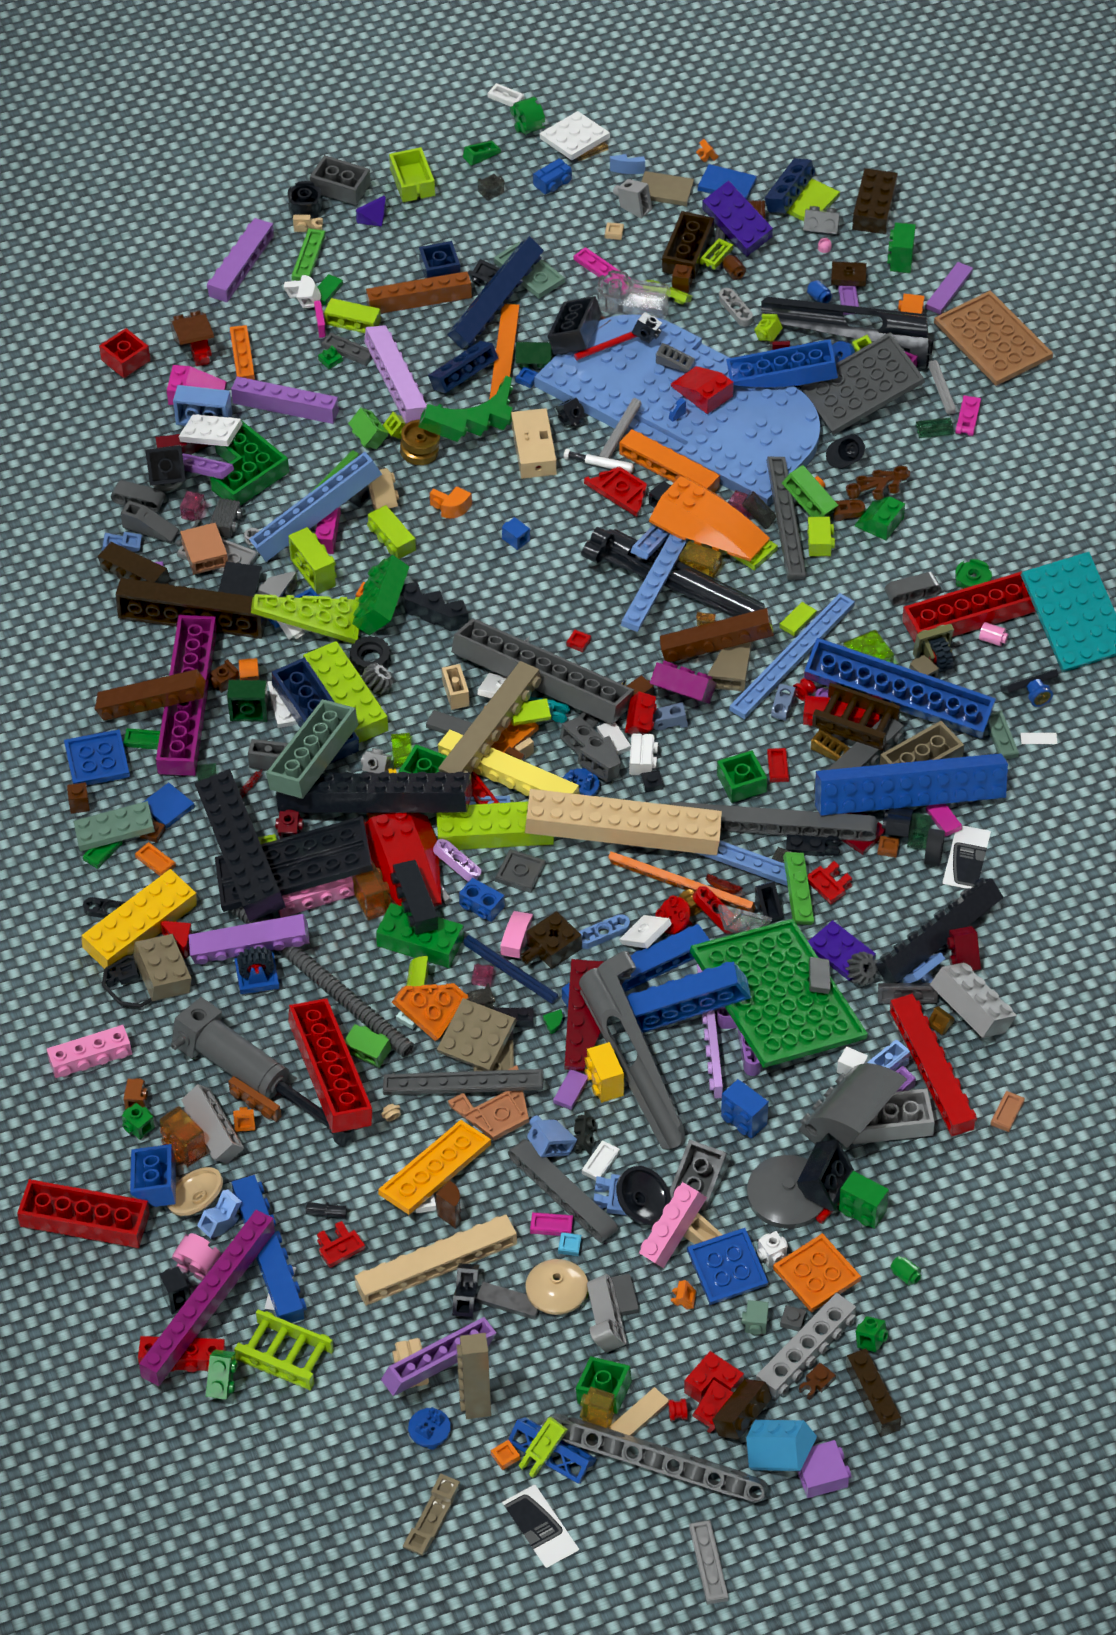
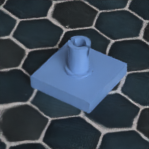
[897,953,945,983]

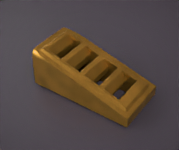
[811,729,850,761]

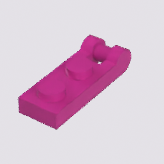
[955,395,981,436]

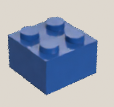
[721,1079,769,1139]

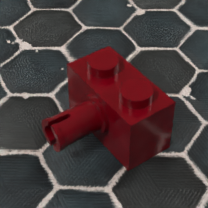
[947,926,981,971]

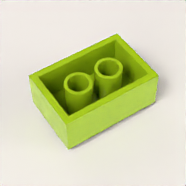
[288,527,337,594]

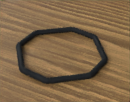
[102,955,152,1008]

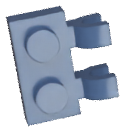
[593,1174,627,1216]

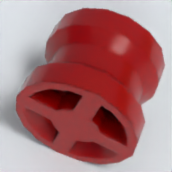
[793,678,816,701]
[668,1398,688,1421]

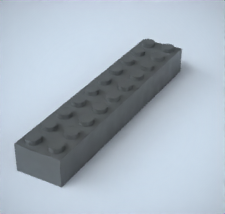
[451,618,634,725]

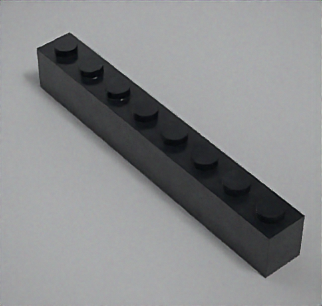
[875,878,1004,983]

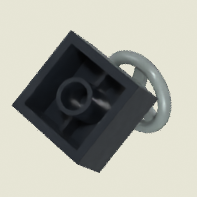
[145,445,186,491]

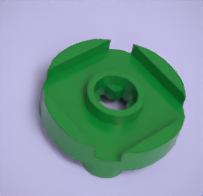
[955,559,992,589]

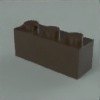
[712,1379,772,1439]

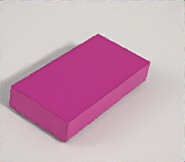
[314,300,326,338]
[926,804,962,837]
[530,1212,573,1236]

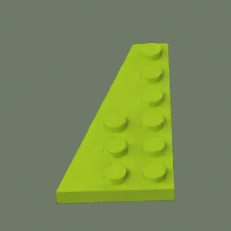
[251,594,360,644]

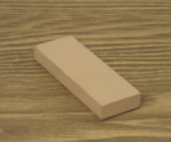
[609,1387,669,1436]

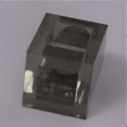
[478,174,505,201]

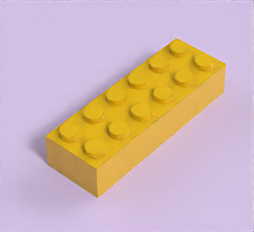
[81,869,197,970]

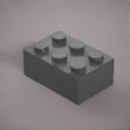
[310,155,371,205]

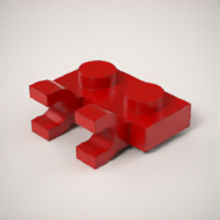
[807,861,852,905]
[317,1221,365,1268]

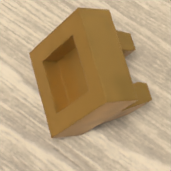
[929,1006,955,1035]

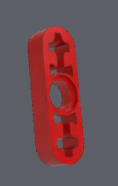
[693,886,740,934]

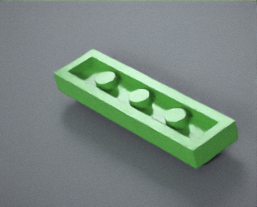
[291,228,325,281]
[783,852,814,925]

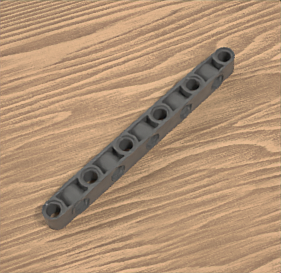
[542,1413,768,1502]

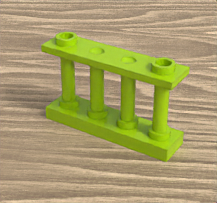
[234,1310,334,1391]

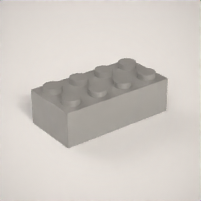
[930,963,1017,1038]
[852,1089,935,1144]

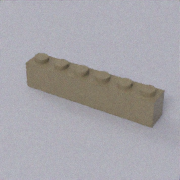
[456,1333,491,1419]

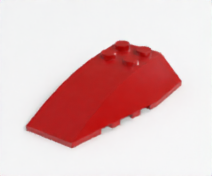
[365,813,442,906]

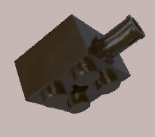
[520,911,582,969]

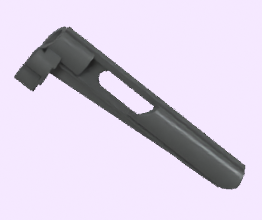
[579,951,685,1149]

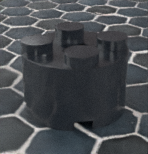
[287,181,323,219]

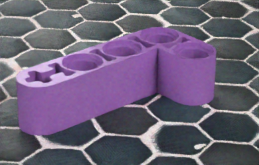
[716,1007,762,1076]

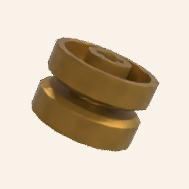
[400,419,440,465]

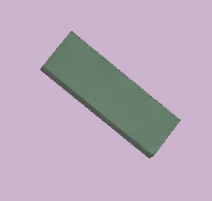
[987,710,1019,760]

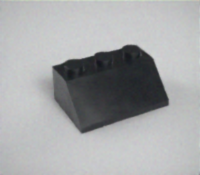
[797,1139,854,1211]

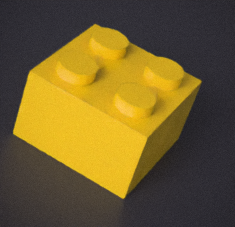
[585,1042,624,1103]

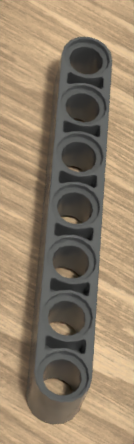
[508,1139,618,1243]

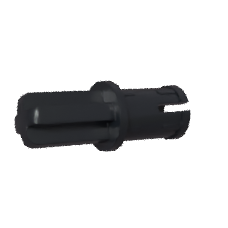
[306,1202,347,1219]

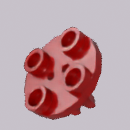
[655,895,692,935]

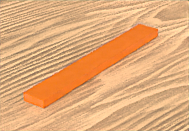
[489,304,520,400]
[608,851,756,914]

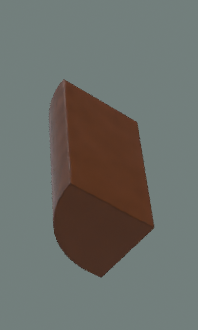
[436,1180,461,1229]

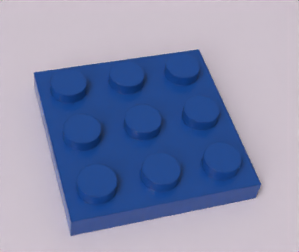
[64,729,130,785]
[687,1228,768,1305]

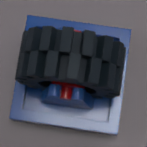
[234,946,279,995]

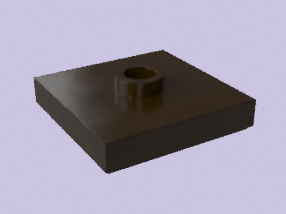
[831,261,867,287]

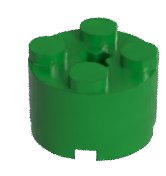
[510,96,545,135]

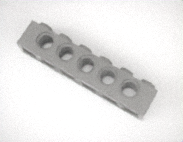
[756,1293,856,1400]

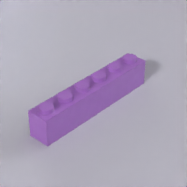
[207,218,274,302]
[231,377,339,424]
[189,914,310,964]
[381,1317,496,1396]

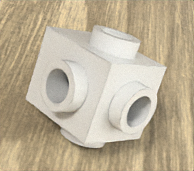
[757,1231,788,1268]

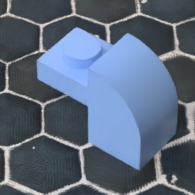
[197,1189,242,1239]

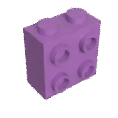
[797,1440,851,1498]

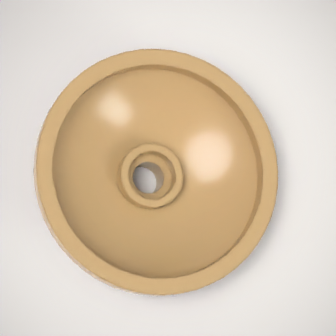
[167,1167,223,1216]
[526,1259,588,1315]

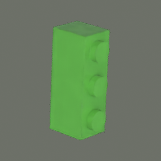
[782,465,838,517]

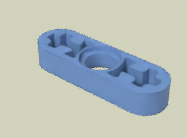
[579,914,630,949]

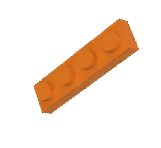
[230,325,255,380]

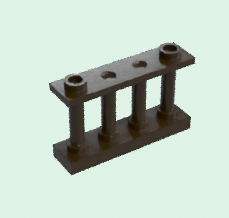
[812,682,900,751]

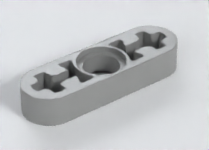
[719,288,753,327]

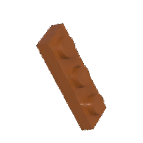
[228,1076,282,1122]

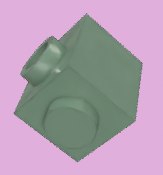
[741,1300,769,1335]

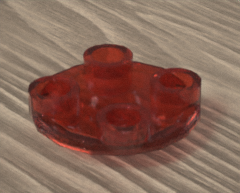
[705,874,743,894]

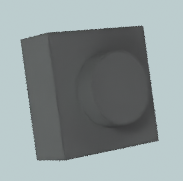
[780,1305,806,1332]

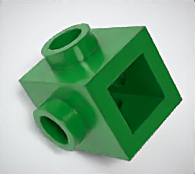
[122,1103,155,1140]
[855,1316,888,1352]

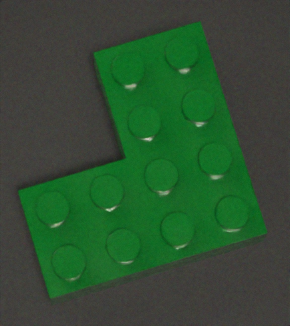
[210,420,289,506]

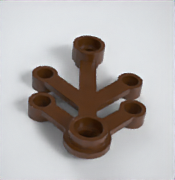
[846,466,910,500]

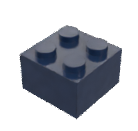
[419,241,461,278]

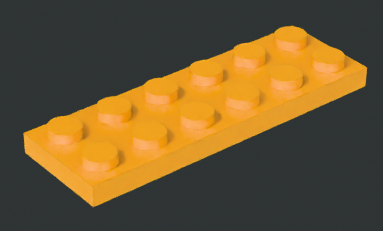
[378,1120,491,1215]

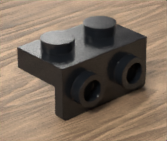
[468,259,500,286]

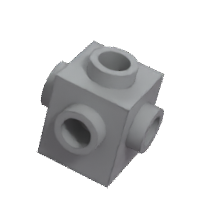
[361,748,392,773]

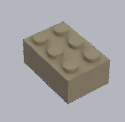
[133,934,191,1001]

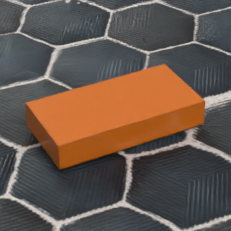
[135,842,176,876]

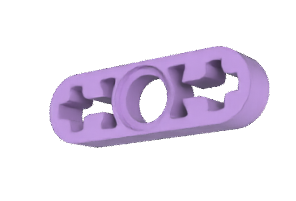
[433,839,481,881]

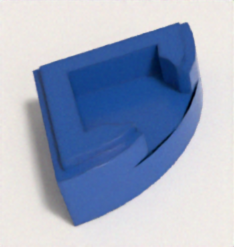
[669,398,686,422]

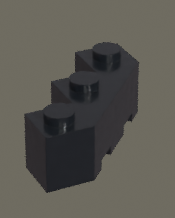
[400,581,469,631]

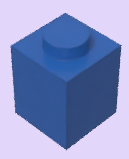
[502,517,530,550]

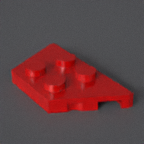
[584,467,647,517]

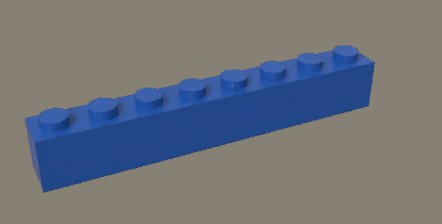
[562,924,710,1007]
[231,1175,307,1323]

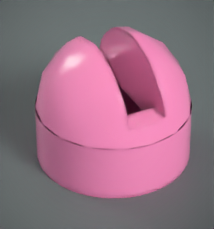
[818,238,832,253]

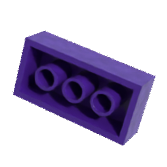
[702,180,773,257]

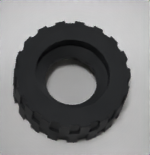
[350,636,391,675]

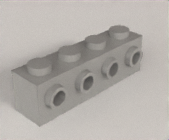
[181,1084,244,1164]

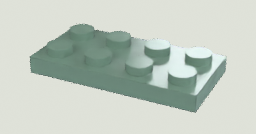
[494,241,565,299]
[73,801,155,852]

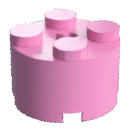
[172,1233,221,1281]

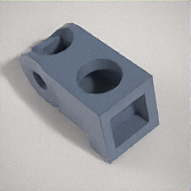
[771,684,796,721]
[652,702,688,730]

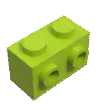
[807,517,835,556]

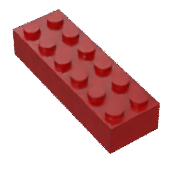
[17,1179,150,1248]

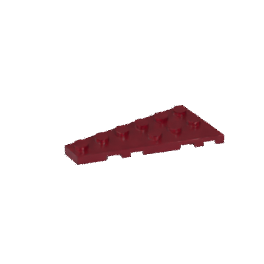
[564,959,623,1071]

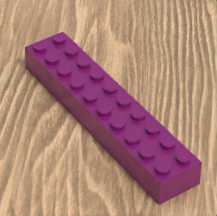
[156,615,217,776]

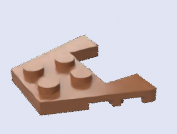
[448,1065,529,1141]

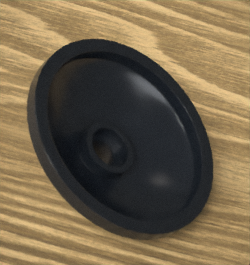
[616,1166,671,1225]

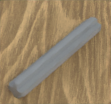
[929,360,956,415]
[599,398,642,459]

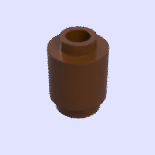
[722,255,746,280]

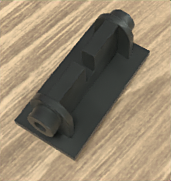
[573,1110,596,1155]

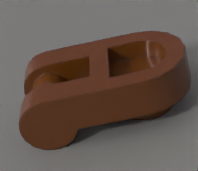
[833,499,865,521]

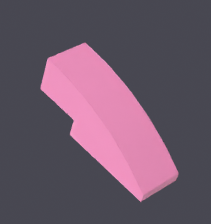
[500,911,533,958]

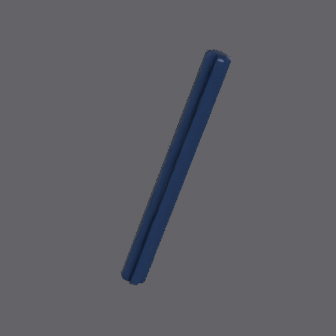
[464,935,558,1004]

